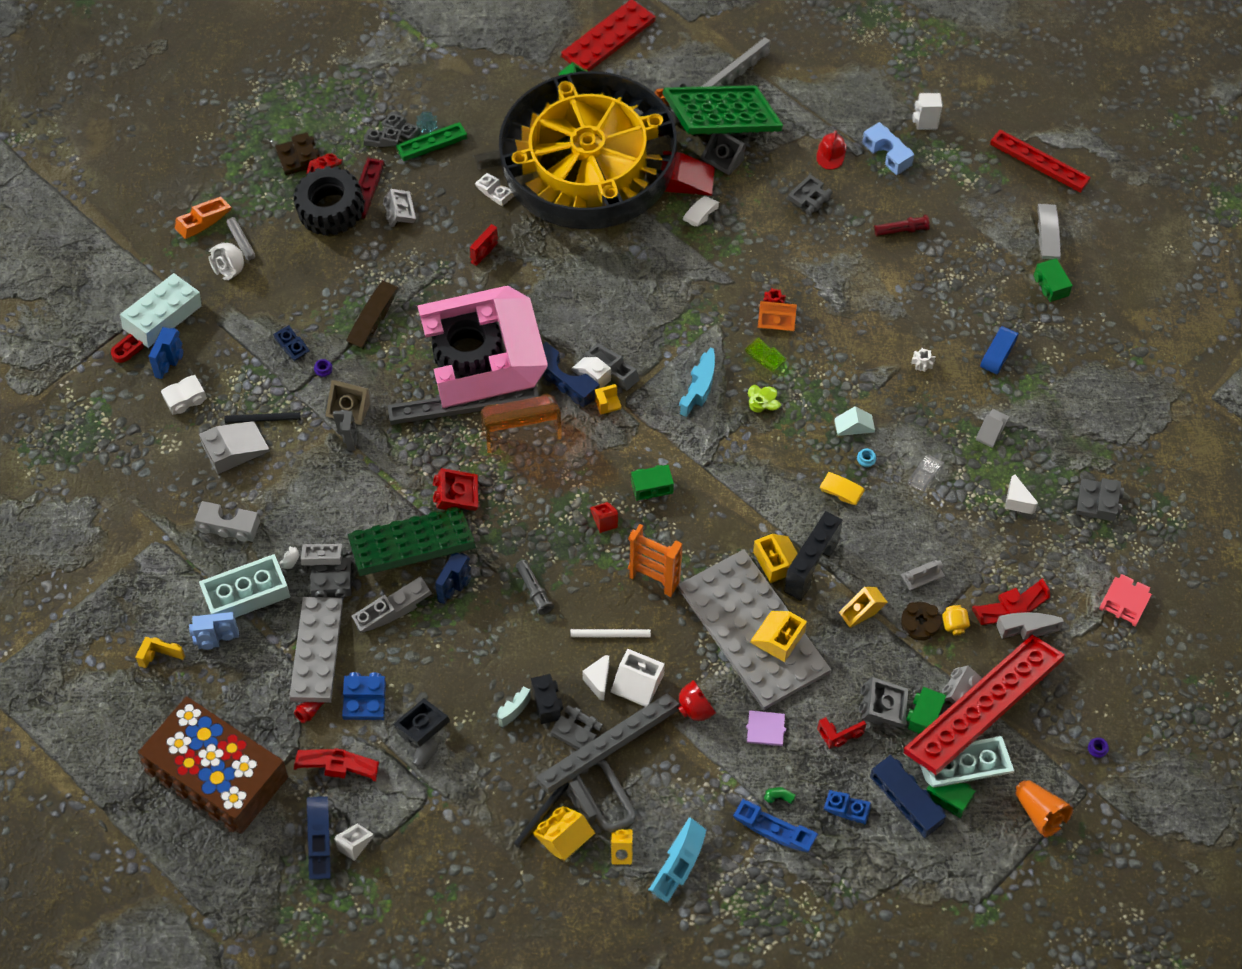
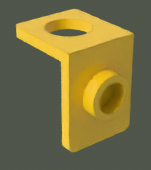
[611,829,633,864]

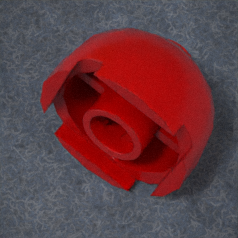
[678,680,716,721]

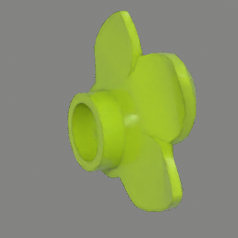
[747,385,781,412]

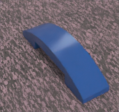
[733,799,818,852]

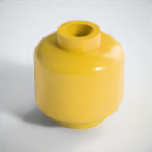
[942,605,970,636]

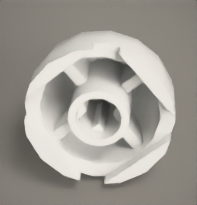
[209,243,244,280]

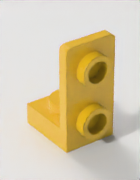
[135,637,185,668]

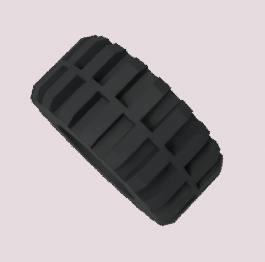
[293,166,365,236]
[431,312,503,379]

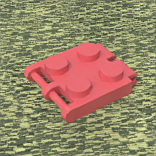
[1099,574,1152,627]

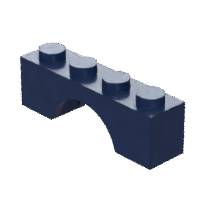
[543,342,600,408]

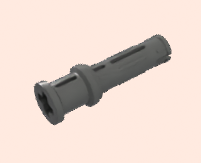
[516,560,554,615]

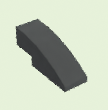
[585,343,640,391]

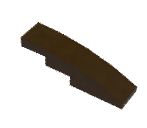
[346,280,399,349]

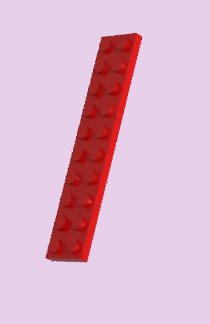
[904,634,1065,775]

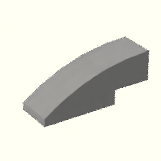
[996,612,1064,641]

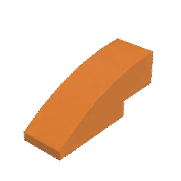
[175,197,231,239]

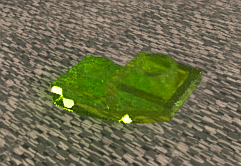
[745,337,786,372]

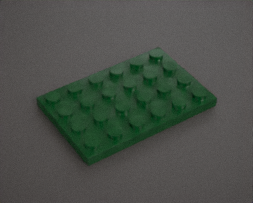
[348,507,476,577]

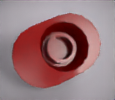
[816,131,847,170]

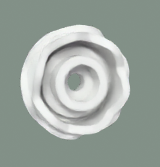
[280,546,300,569]

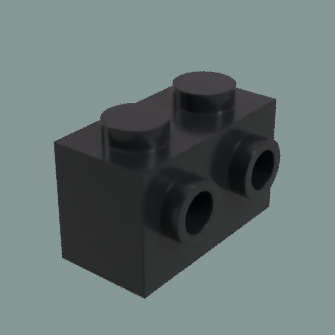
[531,674,563,724]

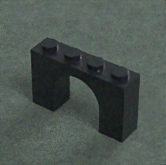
[784,511,843,601]

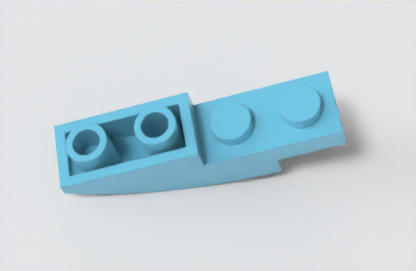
[679,347,715,417]
[649,818,706,902]

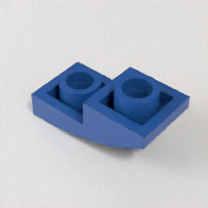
[824,790,871,824]

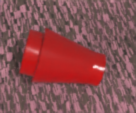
[294,702,324,723]

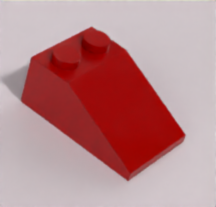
[661,151,715,195]

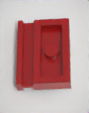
[469,224,498,266]

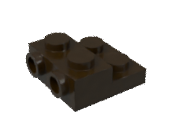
[275,132,320,176]

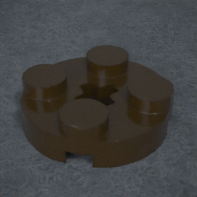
[901,602,941,641]

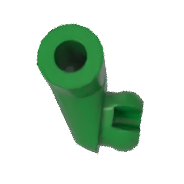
[764,787,796,804]

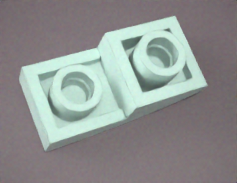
[497,687,531,727]

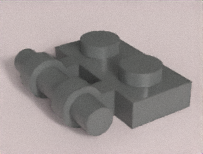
[788,174,833,215]
[551,705,603,750]

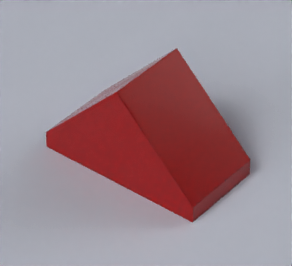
[590,502,618,533]

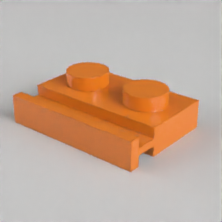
[758,301,797,331]

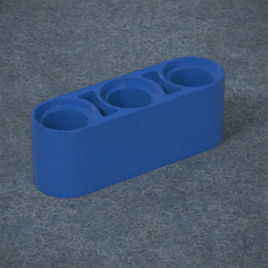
[980,326,1019,375]

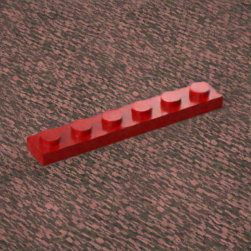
[990,130,1091,193]

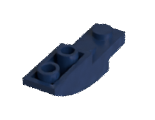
[307,796,331,880]

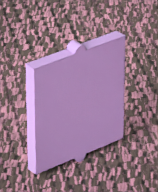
[746,711,786,746]

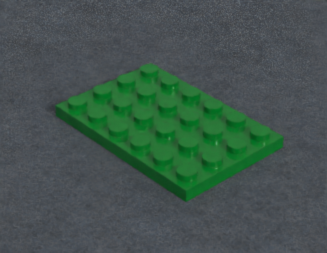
[662,86,783,135]

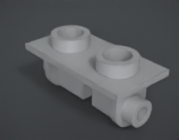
[901,560,945,591]

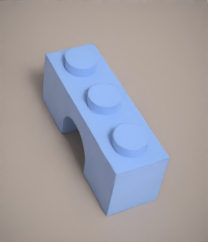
[862,122,914,175]

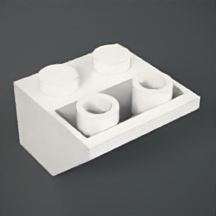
[611,649,665,707]

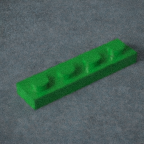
[396,122,467,162]

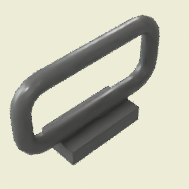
[567,759,636,832]

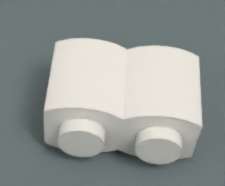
[161,375,207,415]

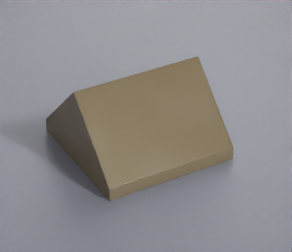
[325,380,371,425]

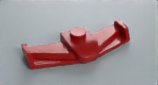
[972,578,1050,625]
[294,748,379,782]

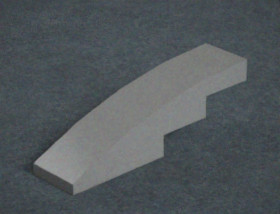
[1037,204,1061,260]

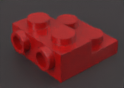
[433,468,478,511]

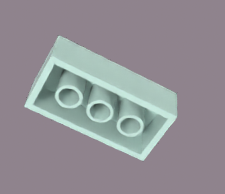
[120,273,201,348]
[199,554,290,618]

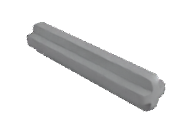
[227,217,255,261]

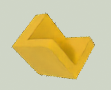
[595,384,621,415]

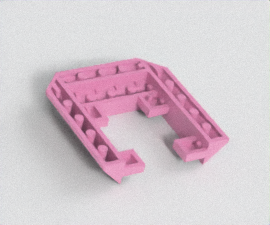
[418,286,548,408]

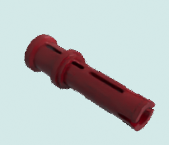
[874,214,930,236]

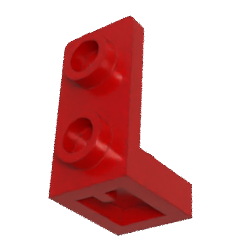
[307,153,342,173]
[817,717,866,749]

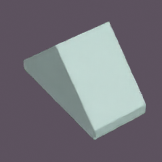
[835,406,875,436]

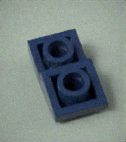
[273,325,310,361]

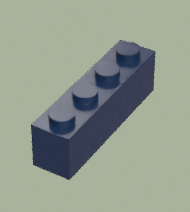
[870,755,946,838]

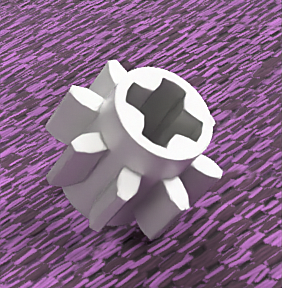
[911,348,935,372]

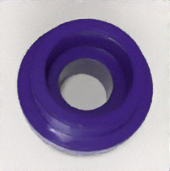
[314,359,333,377]
[1088,738,1109,758]

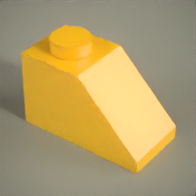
[839,587,888,628]

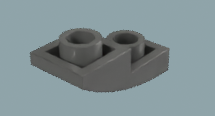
[381,113,421,141]
[364,127,402,147]

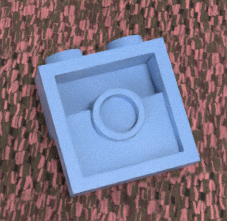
[189,612,239,650]

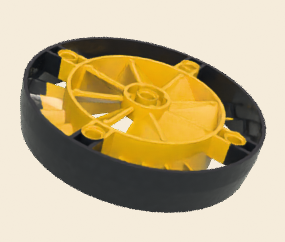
[499,71,677,229]

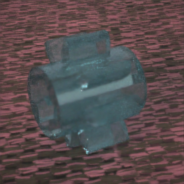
[416,111,437,133]

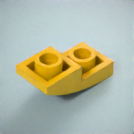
[820,472,865,505]

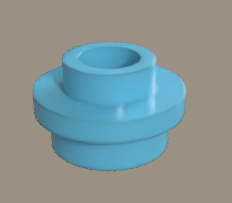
[857,448,876,467]

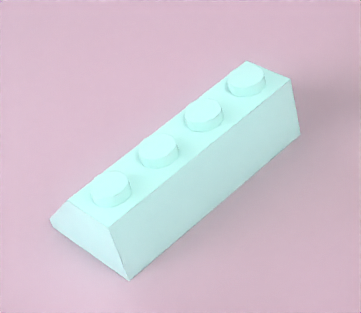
[920,736,1014,787]

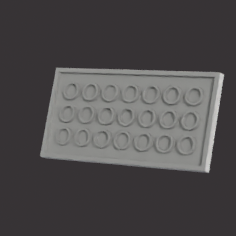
[678,549,831,711]

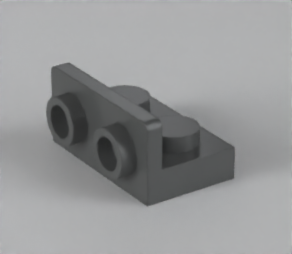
[333,410,358,451]

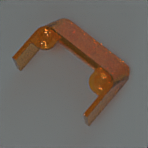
[480,394,562,453]

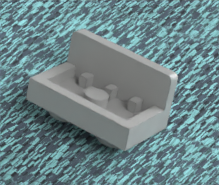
[942,666,982,704]

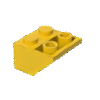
[753,534,798,583]
[750,611,807,662]
[532,806,595,861]

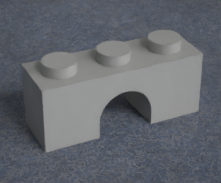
[195,501,260,542]

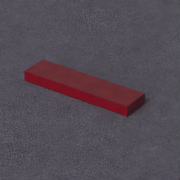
[359,158,385,218]

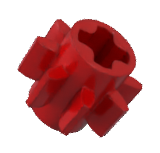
[763,288,786,303]

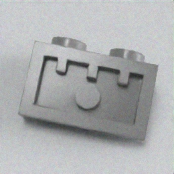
[383,189,416,227]
[301,544,343,566]

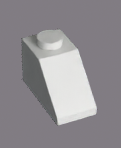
[571,357,611,388]

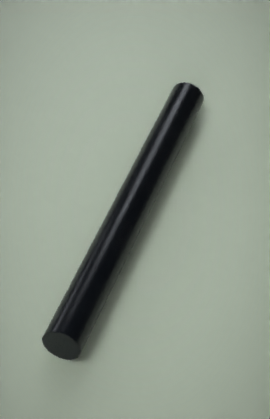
[224,412,301,423]
[513,782,569,848]

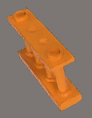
[628,524,683,597]

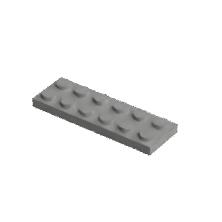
[289,597,343,702]

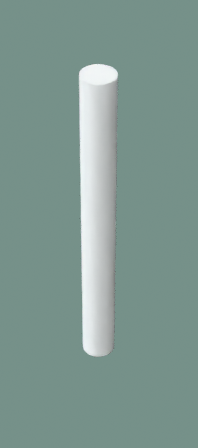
[571,629,650,637]

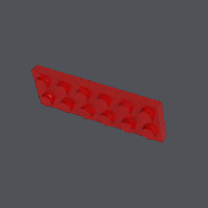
[561,0,656,71]

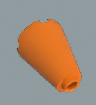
[1016,780,1073,837]

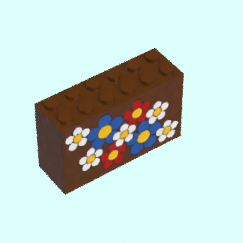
[138,696,288,835]

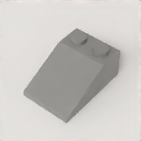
[199,421,270,474]

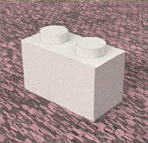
[913,93,942,130]

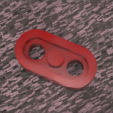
[111,334,144,363]

